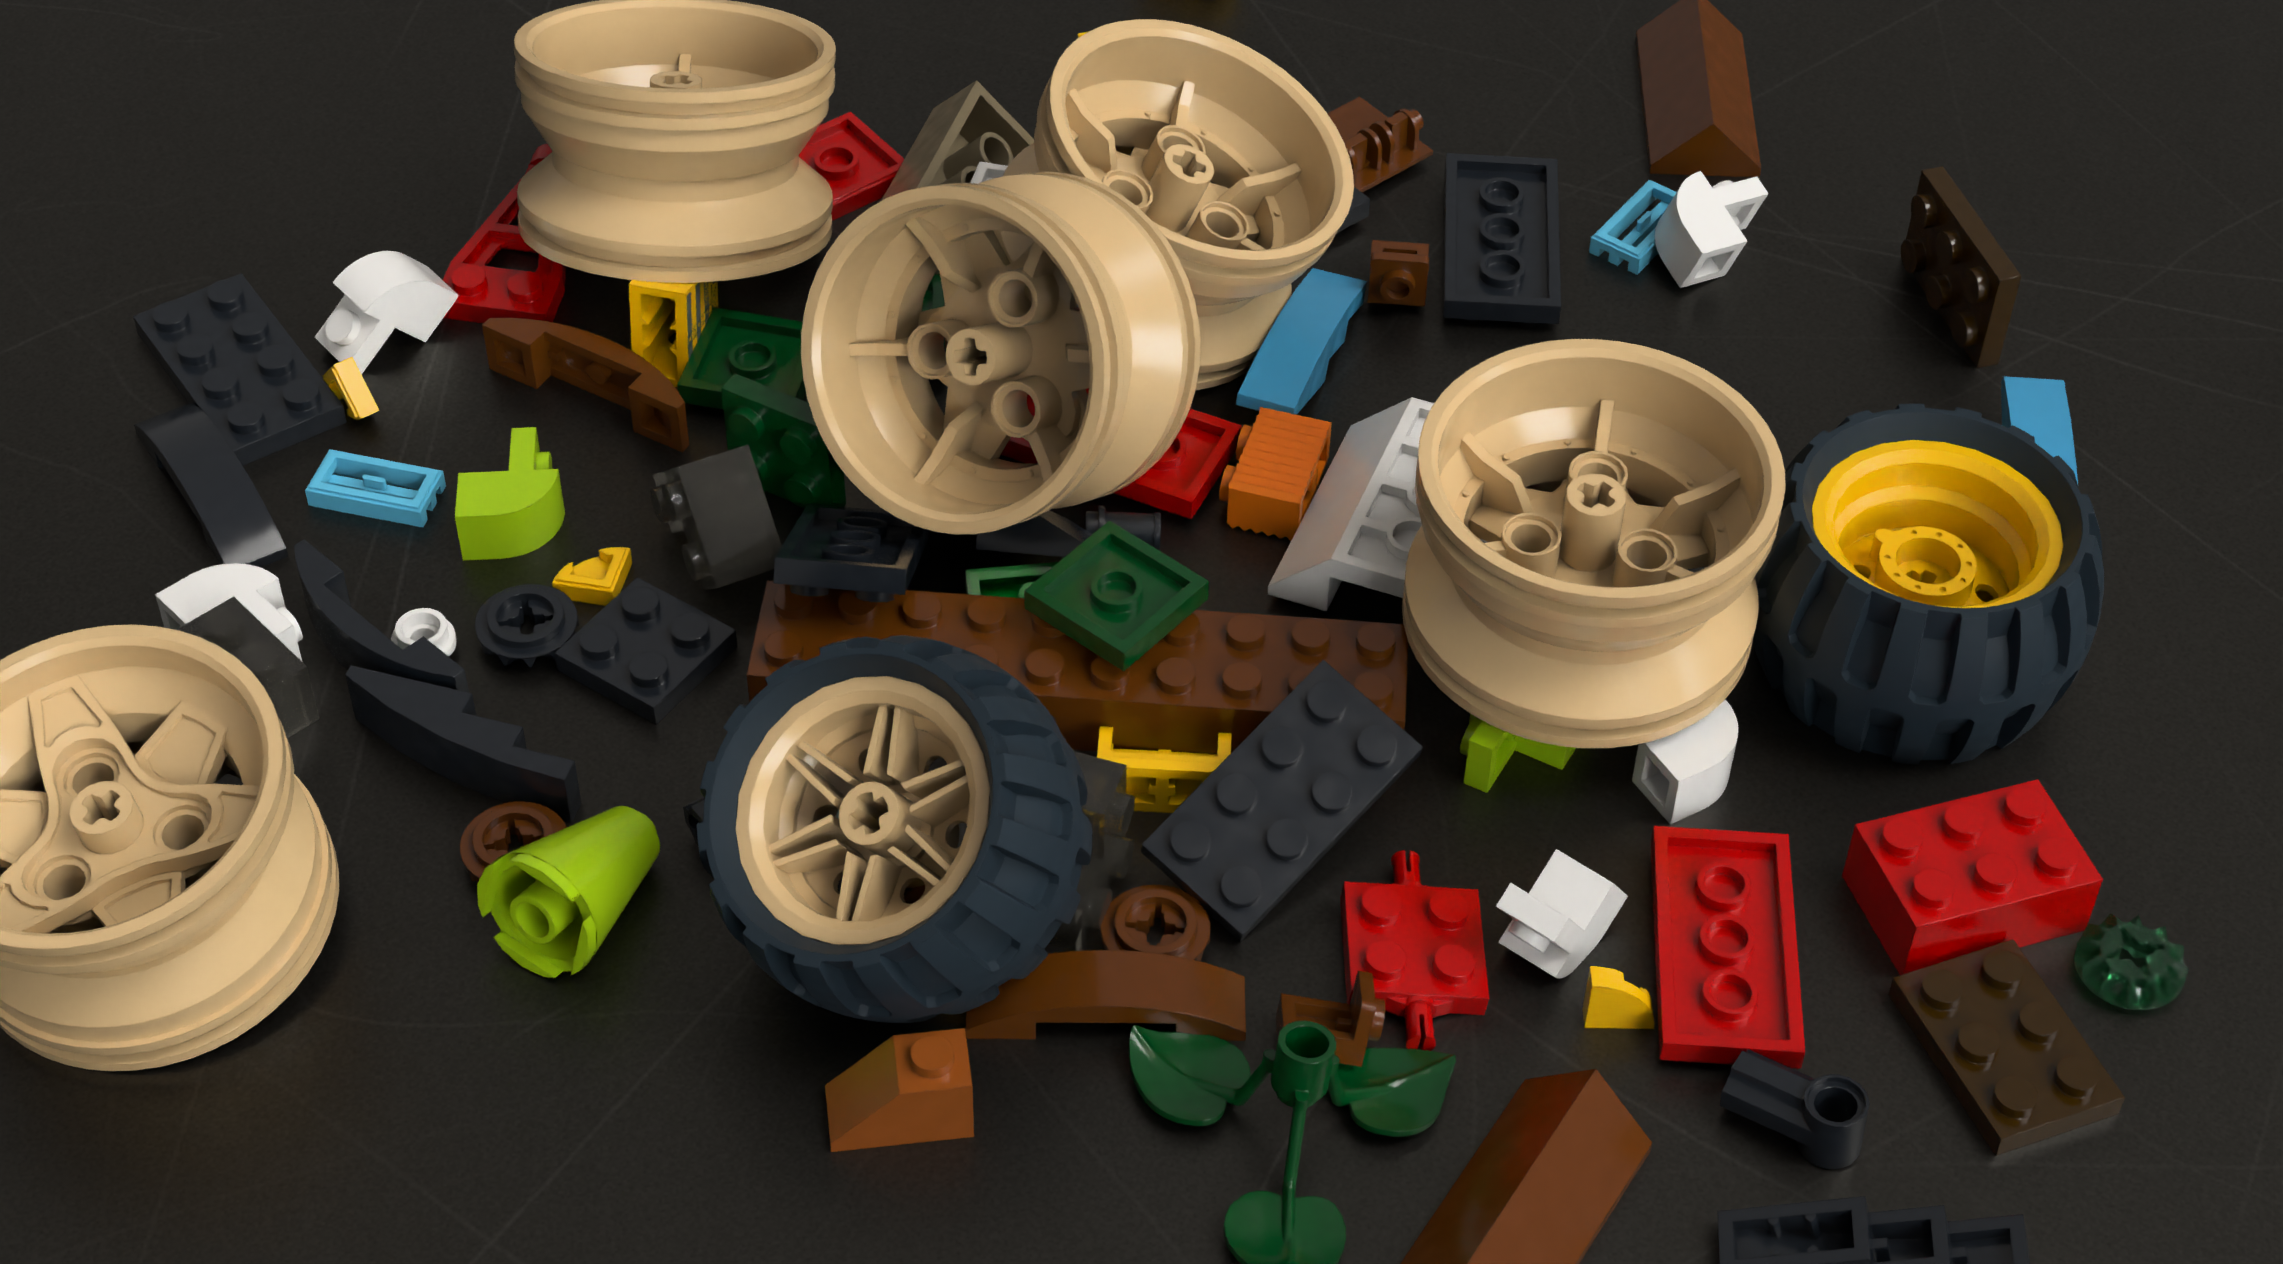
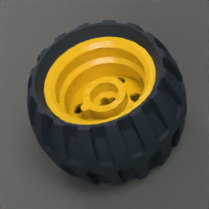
[1753,404,2104,765]

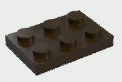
[1901,166,2021,368]
[1888,939,2125,1156]

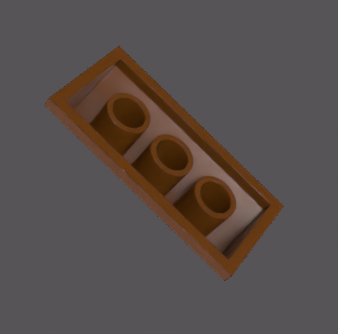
[1635,0,1761,177]
[1400,1069,1652,1264]

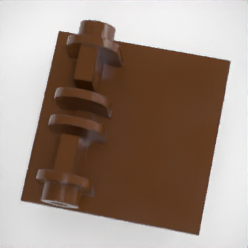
[1327,97,1433,193]

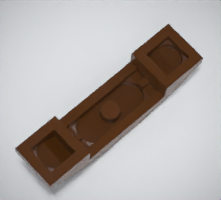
[482,318,689,453]
[965,950,1246,1041]

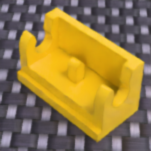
[1096,726,1232,813]

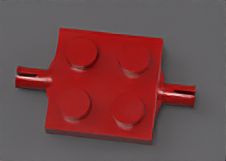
[1340,850,1490,1051]

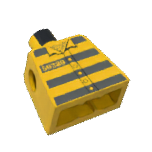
[629,280,718,387]

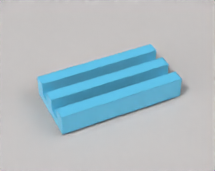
[1589,180,1676,275]
[305,449,446,528]

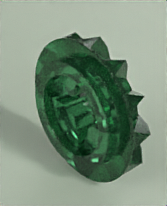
[2074,913,2189,1010]

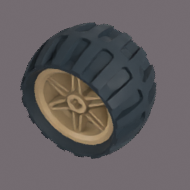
[697,635,1093,1023]

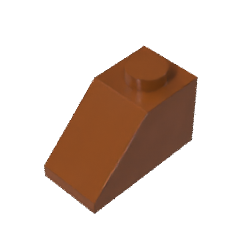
[825,1028,974,1152]

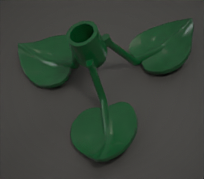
[1129,1021,1456,1264]

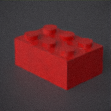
[1842,779,2103,975]

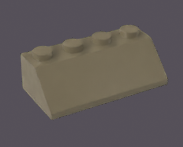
[881,80,1034,274]

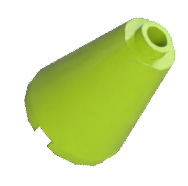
[477,806,660,978]

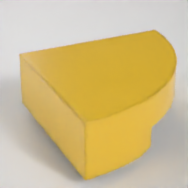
[322,357,380,420]
[552,547,632,606]
[1582,966,1654,1029]

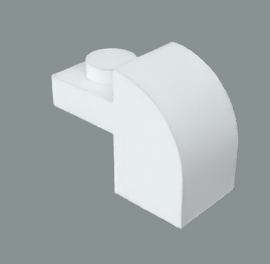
[1655,171,1768,288]
[314,251,459,375]
[155,563,304,682]
[1632,699,1738,825]
[1496,849,1628,978]

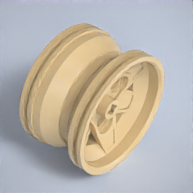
[514,0,836,283]
[993,19,1354,390]
[801,171,1201,535]
[1402,339,1785,748]
[0,624,339,1071]

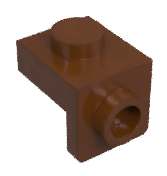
[1367,240,1429,306]
[1276,971,1385,1067]

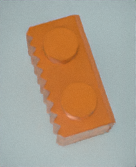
[1219,407,1332,541]

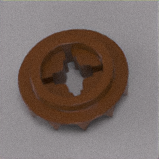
[460,801,567,882]
[1101,884,1210,961]

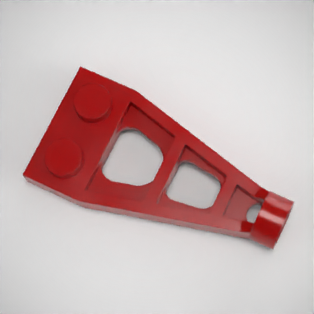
[443,144,566,323]

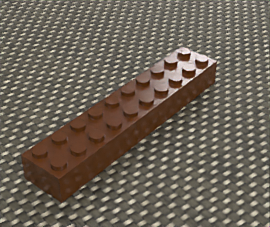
[747,581,1408,754]

